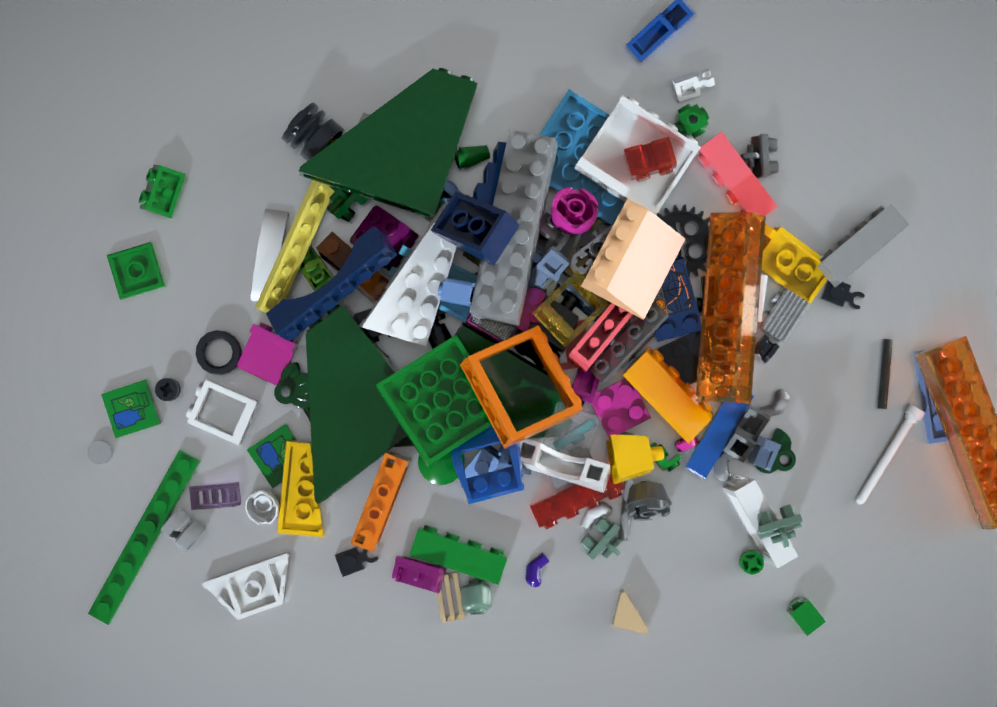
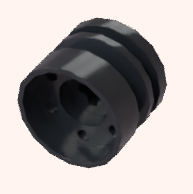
[282,102,344,161]

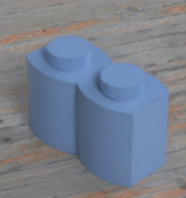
[438,278,476,306]

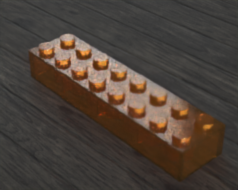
[695,212,766,405]
[914,336,997,530]

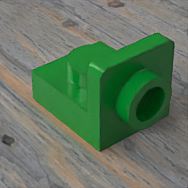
[650,442,683,472]

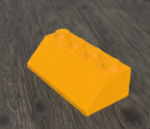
[623,347,713,444]

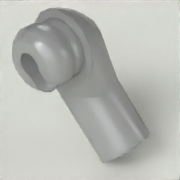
[760,389,790,416]
[714,451,733,482]

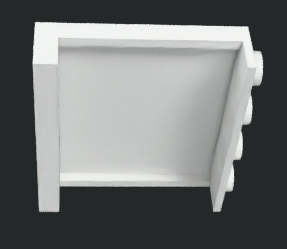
[574,95,701,215]

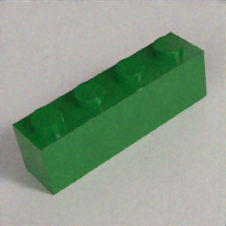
[409,525,507,585]

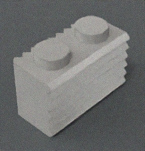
[759,288,810,343]

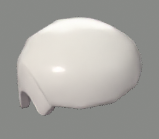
[245,489,280,525]

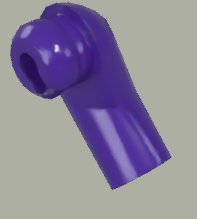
[525,552,550,588]

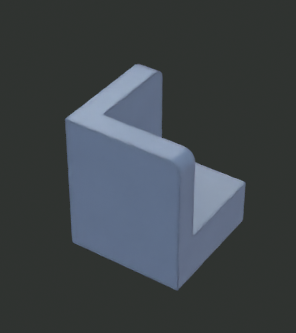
[748,435,781,471]

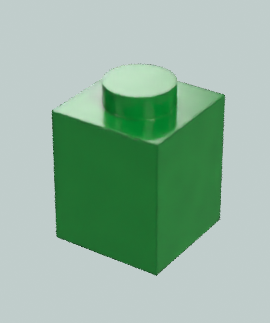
[787,597,826,636]

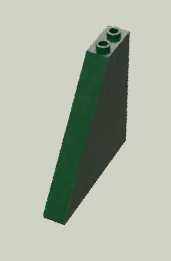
[299,68,478,219]
[306,304,407,505]
[394,322,585,447]

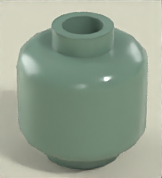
[461,580,492,615]

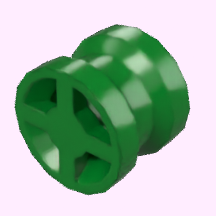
[739,550,764,575]

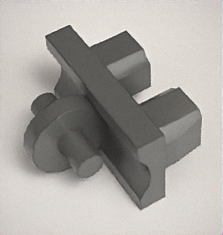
[741,134,779,179]

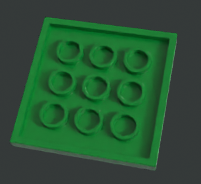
[375,335,508,467]

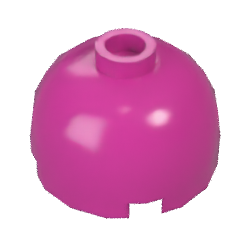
[551,187,599,235]

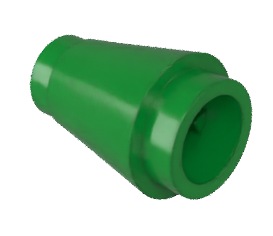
[455,145,490,170]

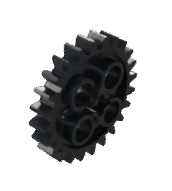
[656,204,719,278]

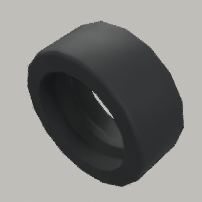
[195,330,242,375]

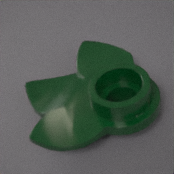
[274,362,309,408]
[755,428,796,474]

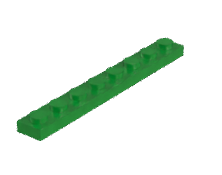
[88,450,201,625]

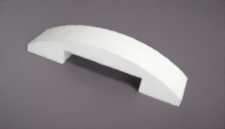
[251,209,289,301]

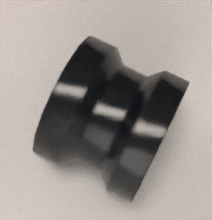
[750,335,780,364]
[155,378,181,401]

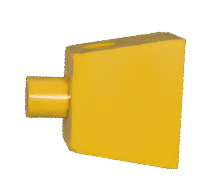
[606,435,664,484]

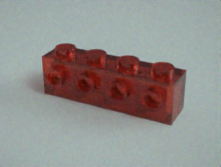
[529,472,625,529]

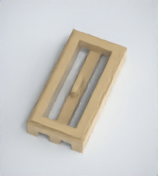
[437,572,465,623]

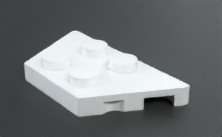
[202,553,289,620]

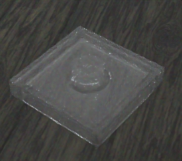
[542,401,602,458]

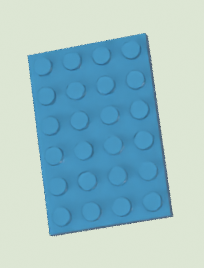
[539,89,625,226]

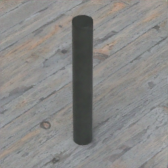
[877,339,893,409]

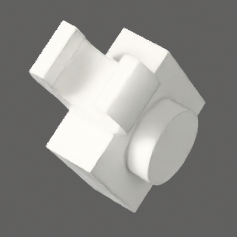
[672,69,715,102]

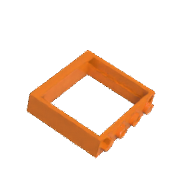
[460,325,583,449]
[350,451,411,552]

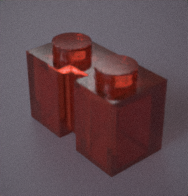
[623,137,677,182]

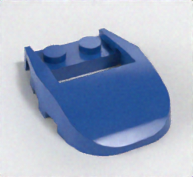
[451,426,524,504]

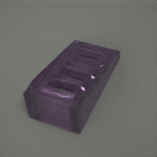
[189,482,241,510]

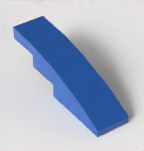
[473,142,506,205]
[685,384,754,479]

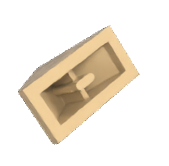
[612,590,649,634]

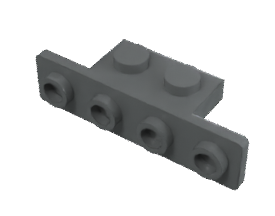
[589,302,669,384]

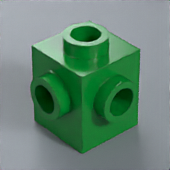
[674,104,709,139]

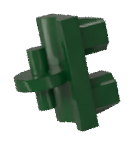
[326,186,369,222]

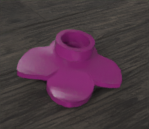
[514,288,549,332]

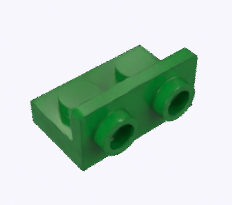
[139,165,186,218]

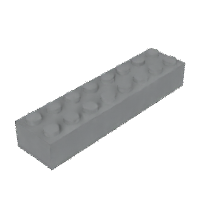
[470,130,558,326]

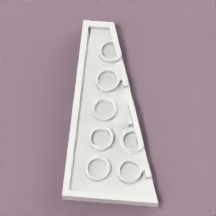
[359,203,457,346]

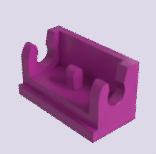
[392,556,446,593]

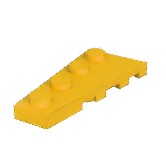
[277,440,324,537]

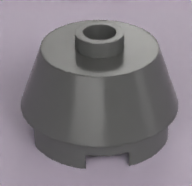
[625,481,672,521]

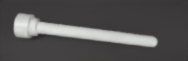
[856,404,925,504]

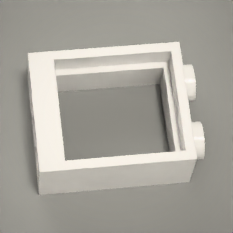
[186,380,260,445]

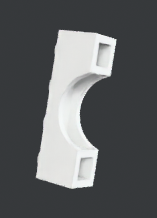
[519,439,611,493]

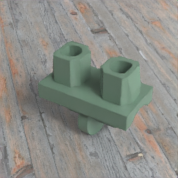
[757,504,803,548]
[580,517,622,560]

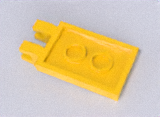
[740,221,828,305]

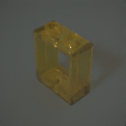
[532,271,609,347]

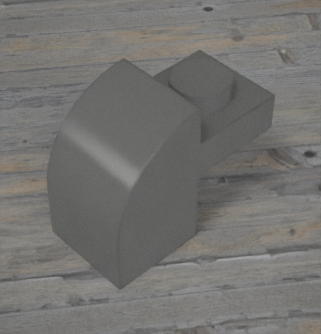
[723,405,771,463]

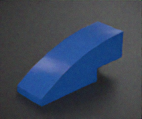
[626,0,697,62]

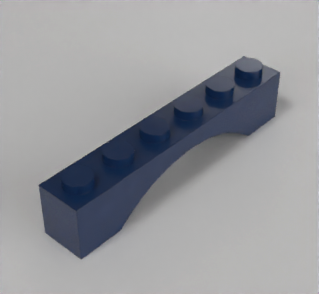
[266,226,397,342]

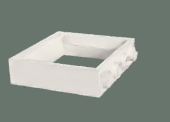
[723,475,798,568]

